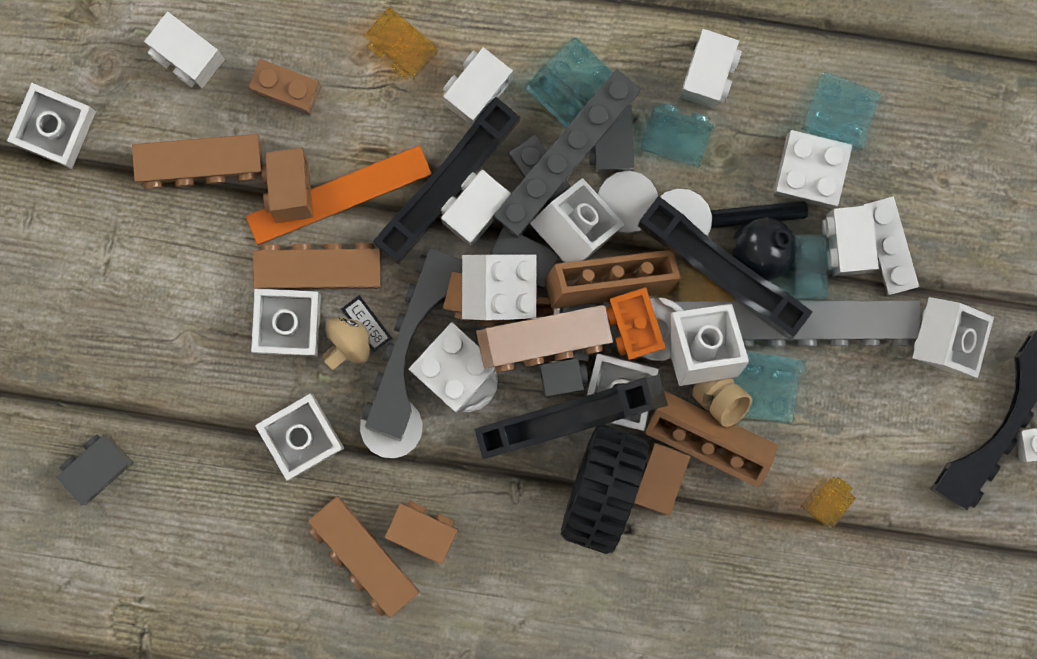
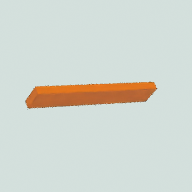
[246,145,432,246]

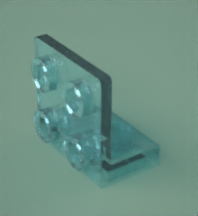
[525,38,613,128]
[801,72,881,152]
[640,103,715,168]
[735,351,806,423]

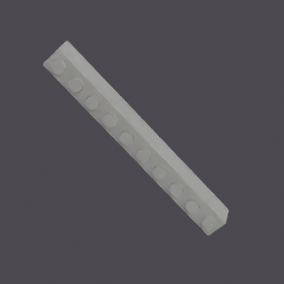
[602,301,920,347]

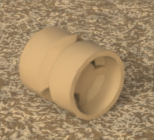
[692,378,752,427]

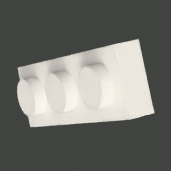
[862,196,919,296]

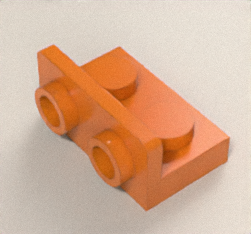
[606,287,666,361]

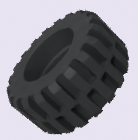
[560,425,649,554]

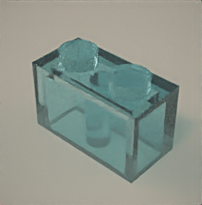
[791,235,828,301]

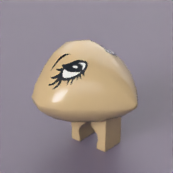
[322,318,370,370]

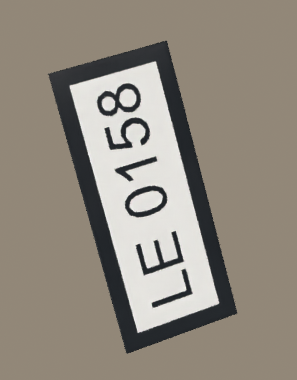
[341,295,392,352]

